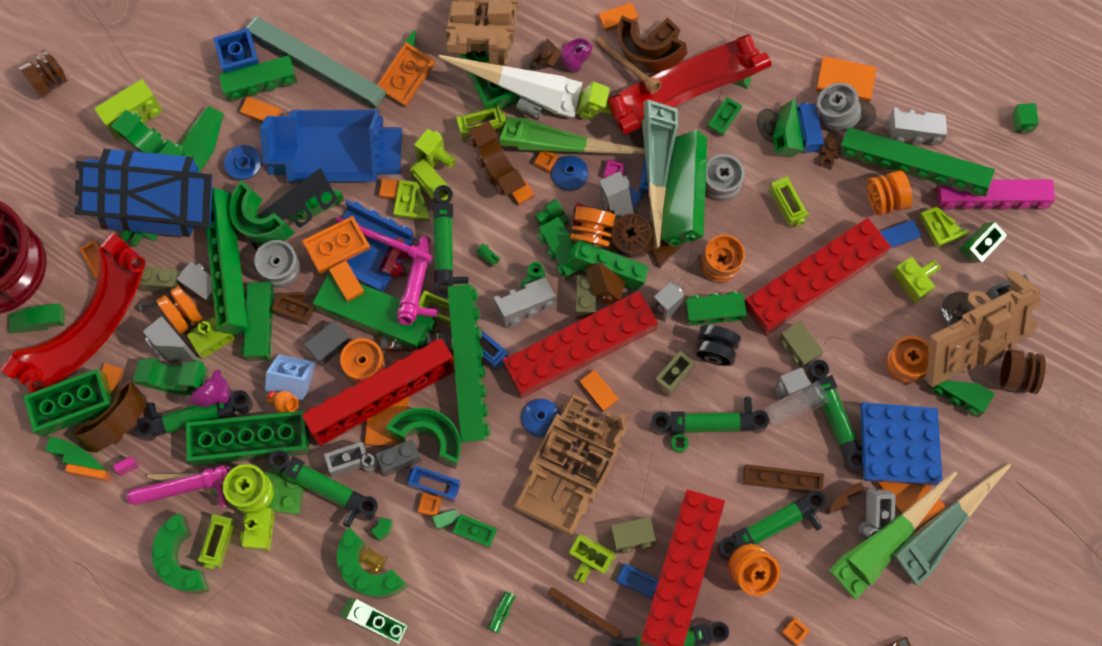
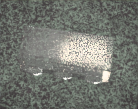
[764,382,830,427]

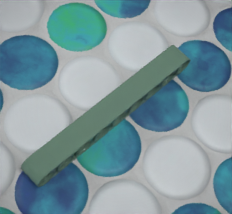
[245,16,386,109]

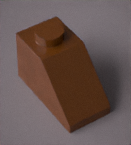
[585,262,625,304]

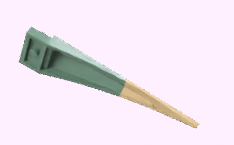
[642,100,678,249]
[892,463,1011,586]

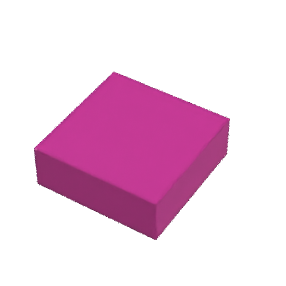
[603,160,625,179]
[113,457,139,476]

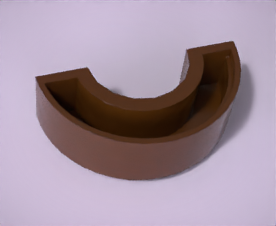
[617,16,688,72]
[467,120,526,196]
[71,380,148,453]

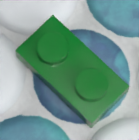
[707,97,742,137]
[453,514,497,548]

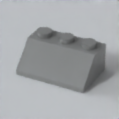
[143,316,199,363]

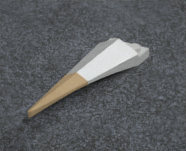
[438,55,582,119]

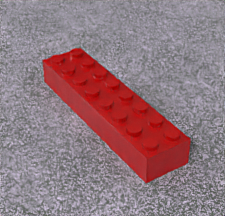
[745,218,891,335]
[503,291,658,399]
[302,338,455,446]
[640,489,725,646]

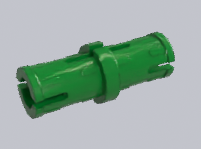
[487,591,516,634]

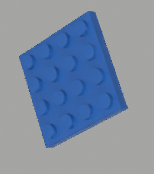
[860,402,943,486]

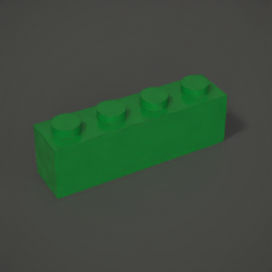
[219,55,298,102]
[567,240,649,291]
[241,282,274,361]

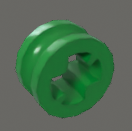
[671,434,689,453]

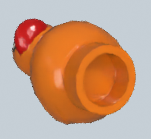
[267,391,299,413]

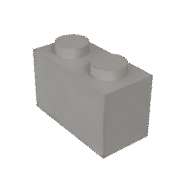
[176,261,213,305]
[652,282,684,322]
[775,367,811,403]

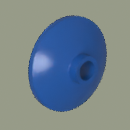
[224,145,262,180]
[552,156,588,191]
[522,399,560,437]

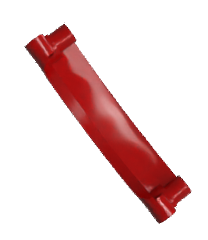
[607,34,772,135]
[0,232,146,393]

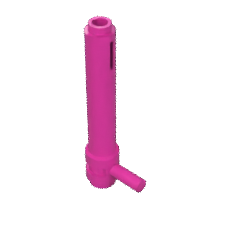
[397,236,438,326]
[127,466,231,507]

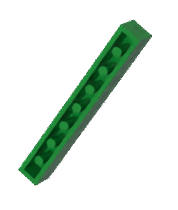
[840,127,995,197]
[206,188,248,335]
[447,284,491,443]

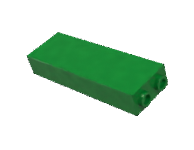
[661,129,707,246]
[313,272,436,351]

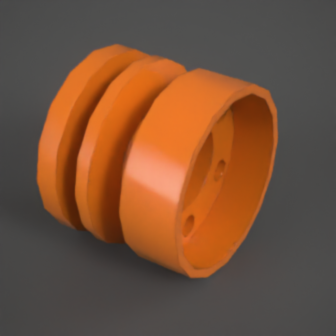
[867,170,913,216]
[570,206,616,247]
[700,234,745,283]

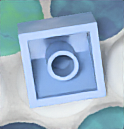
[265,354,315,400]

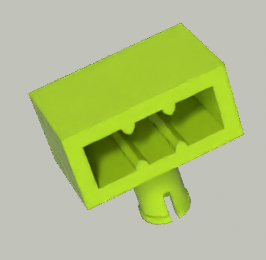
[575,81,613,120]
[414,129,457,168]
[892,257,941,304]
[187,317,235,359]
[240,508,275,551]
[569,534,617,583]

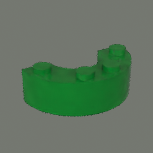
[111,110,186,156]
[229,180,295,245]
[133,357,208,396]
[385,408,461,469]
[152,513,210,594]
[337,527,408,599]

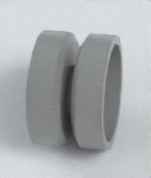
[817,83,861,131]
[705,154,745,202]
[255,240,301,288]

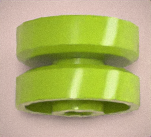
[223,464,274,514]

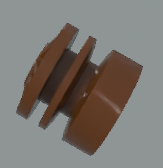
[18,49,68,98]
[611,213,654,258]
[1000,349,1046,394]

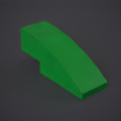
[9,303,65,334]
[45,436,107,472]

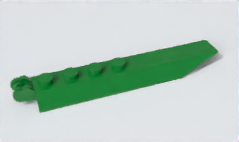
[121,106,224,247]

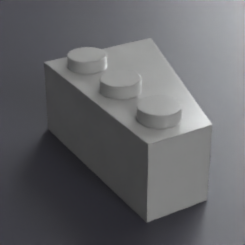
[886,107,947,145]
[599,172,634,224]
[493,277,556,328]

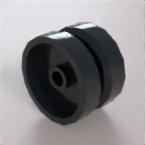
[693,325,741,366]

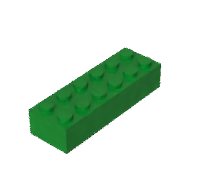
[186,411,310,466]

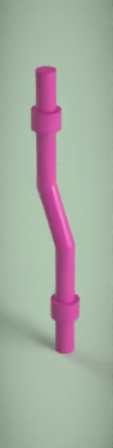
[336,217,433,263]

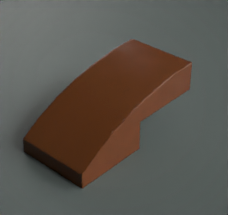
[827,482,864,515]

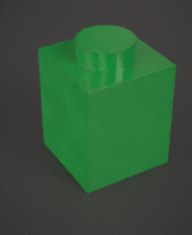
[1012,103,1039,133]

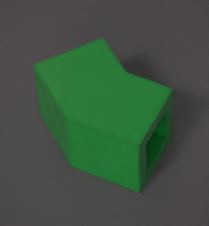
[371,517,393,542]

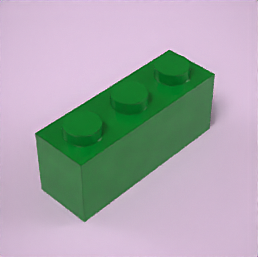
[537,217,582,280]
[685,291,747,326]

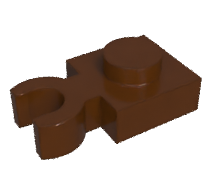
[819,135,843,170]

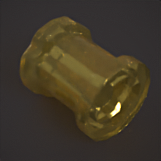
[361,547,387,573]

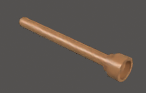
[596,37,661,94]

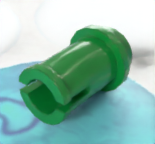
[476,243,501,267]

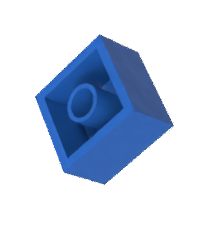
[213,28,260,73]

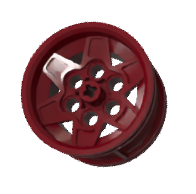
[0,201,47,314]

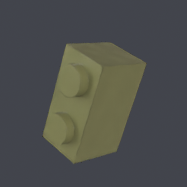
[138,266,181,294]
[576,275,596,319]
[779,321,823,368]
[654,350,695,397]
[611,517,656,554]

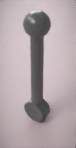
[137,294,175,312]

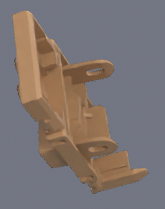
[446,0,518,67]
[926,271,1041,387]
[514,394,629,537]

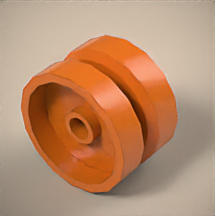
[156,285,203,334]
[886,336,930,384]
[340,338,386,385]
[728,544,780,596]

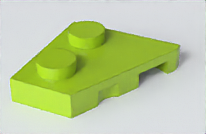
[394,180,430,222]
[919,207,969,248]

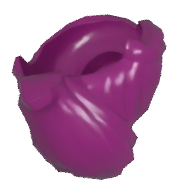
[560,38,592,72]
[190,370,230,407]

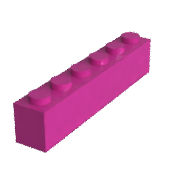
[936,179,1055,210]

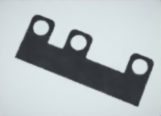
[250,168,337,252]

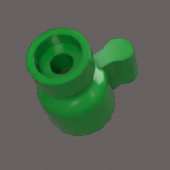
[534,199,570,226]
[521,262,545,289]

